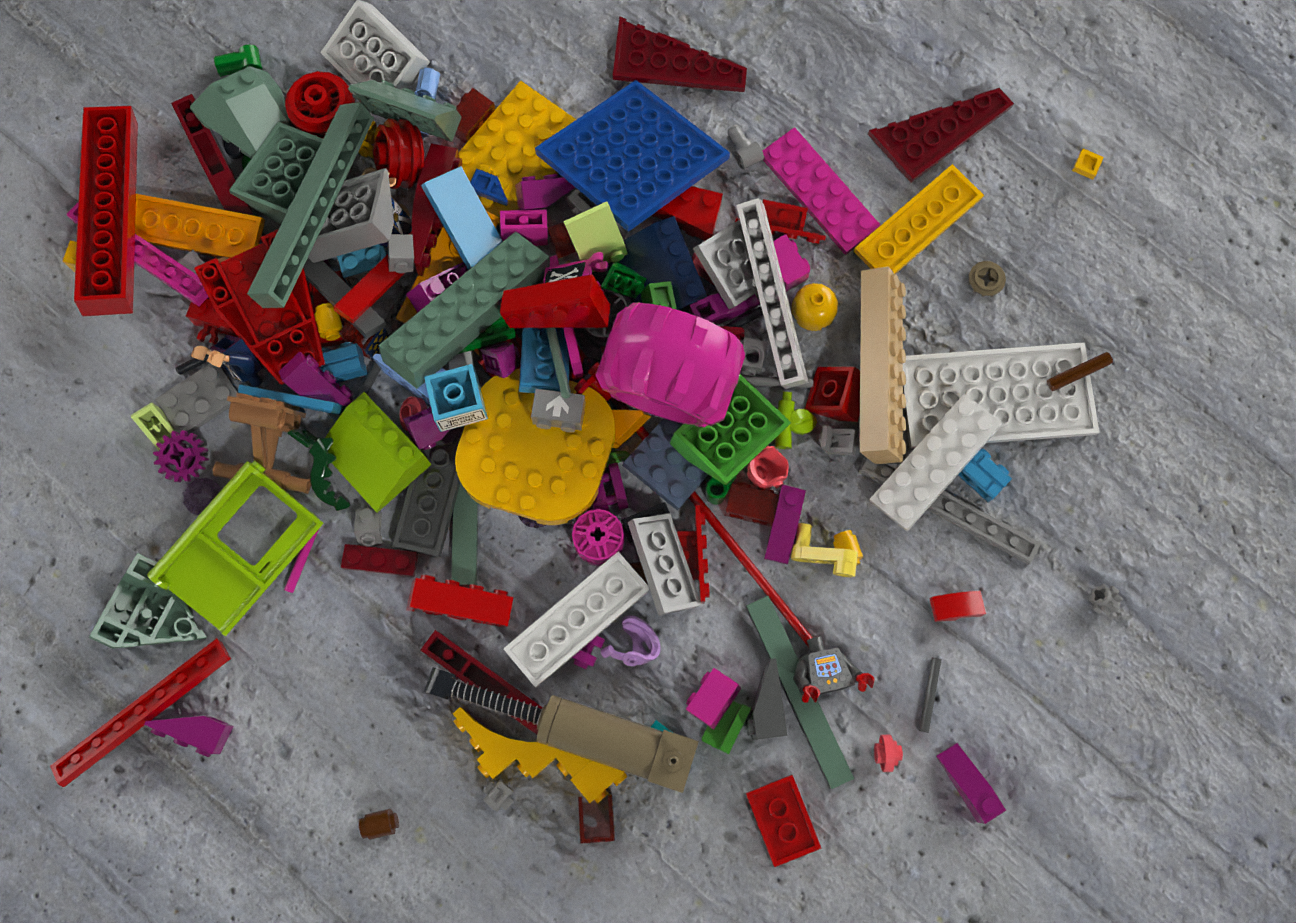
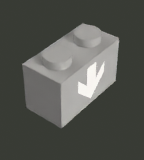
[531,389,586,432]

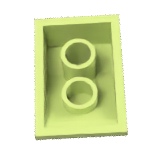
[563,201,628,272]

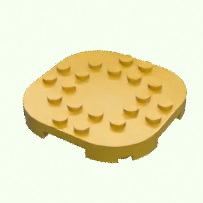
[455,369,615,525]

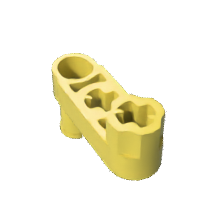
[791,523,858,578]

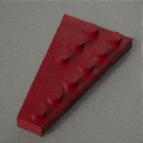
[613,16,747,93]
[868,88,1014,183]

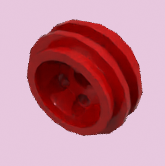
[285,71,355,139]
[373,118,424,189]

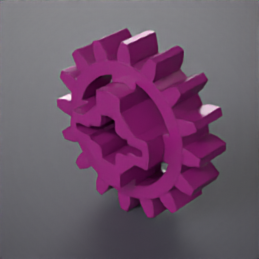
[153,430,209,483]

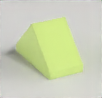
[131,402,175,451]

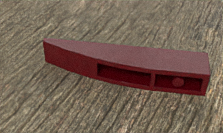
[171,94,254,216]
[412,143,462,276]
[420,630,543,735]

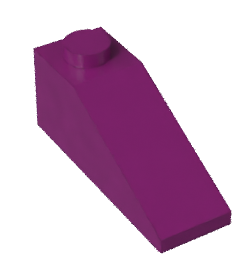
[481,341,520,378]
[403,407,449,450]
[764,485,806,564]
[936,743,1006,824]

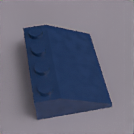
[620,216,707,313]

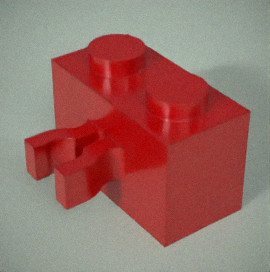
[186,299,237,345]

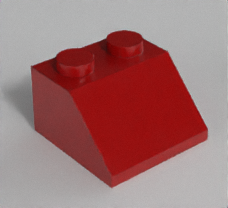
[805,367,860,422]

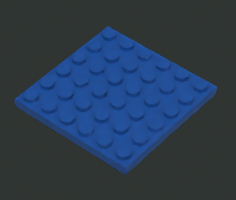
[535,80,730,232]

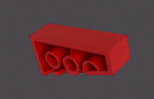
[651,186,723,241]
[500,274,610,328]
[406,575,514,628]

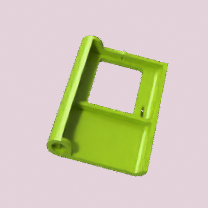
[147,460,324,637]

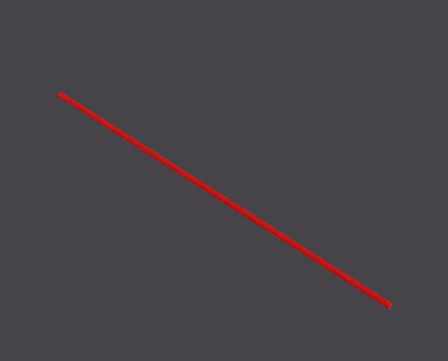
[577,345,813,647]

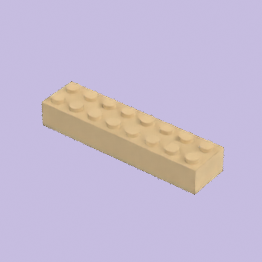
[860,266,906,464]

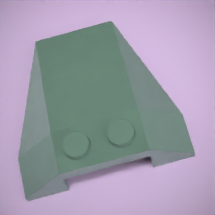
[190,66,295,159]

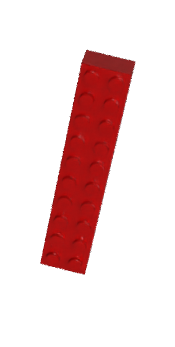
[74,106,138,317]

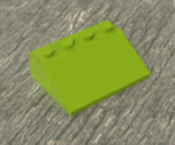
[325,392,432,513]

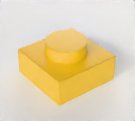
[1072,148,1104,180]

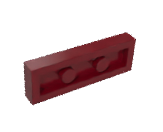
[341,544,418,577]

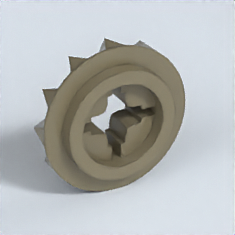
[968,261,1006,297]

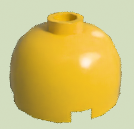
[791,283,838,331]

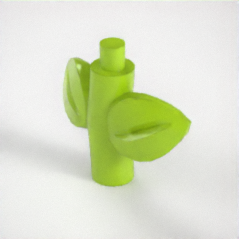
[775,391,817,449]

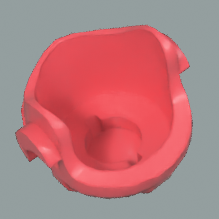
[747,445,789,489]

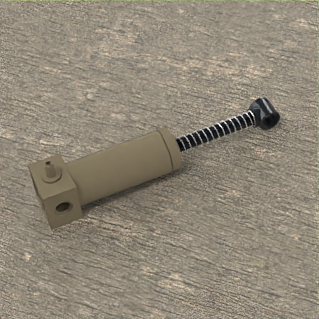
[424,667,699,793]

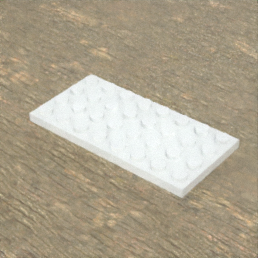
[903,343,1099,449]

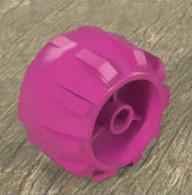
[596,302,745,427]

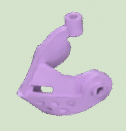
[601,615,660,667]

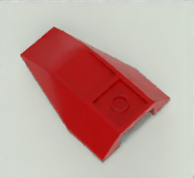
[194,229,325,386]

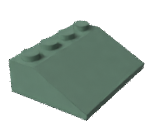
[348,80,462,142]
[229,122,323,224]

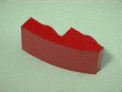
[929,591,986,622]

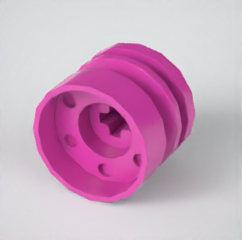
[572,509,624,566]

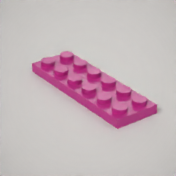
[762,127,881,255]

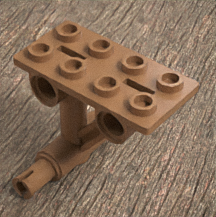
[213,393,311,494]

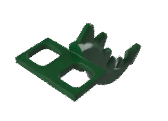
[287,428,351,511]

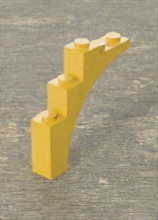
[452,707,592,779]

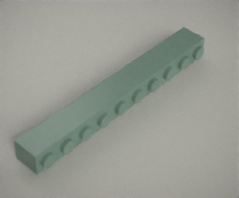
[247,102,374,308]

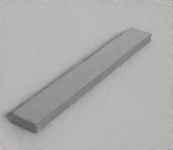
[858,457,1041,565]

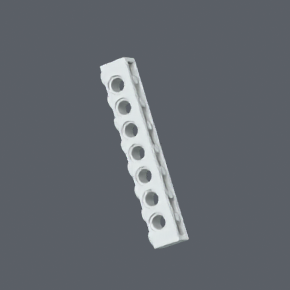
[736,198,809,389]

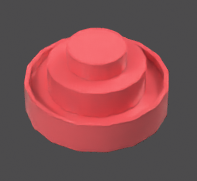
[399,396,427,431]
[874,735,903,772]

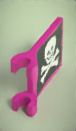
[543,252,608,293]

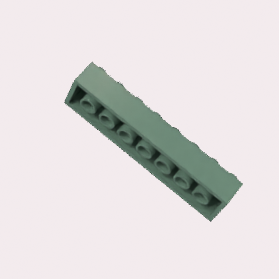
[379,231,550,389]

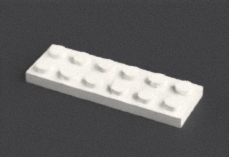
[869,394,1003,531]
[504,551,650,688]

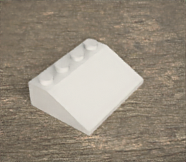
[320,0,430,90]

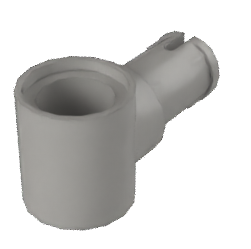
[727,125,764,170]

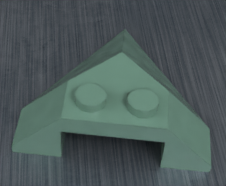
[88,553,207,649]

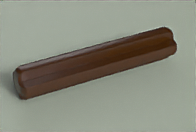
[1047,352,1113,391]

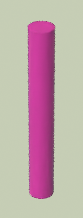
[284,529,319,593]

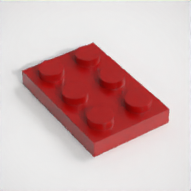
[745,775,822,867]

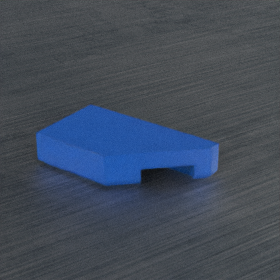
[470,169,508,206]

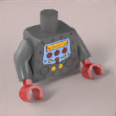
[793,636,875,703]

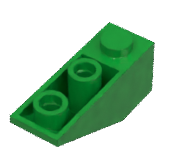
[601,262,647,299]

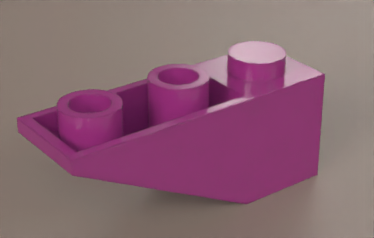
[515,174,575,210]
[406,262,471,313]
[689,293,760,325]
[279,352,354,406]
[144,716,234,757]

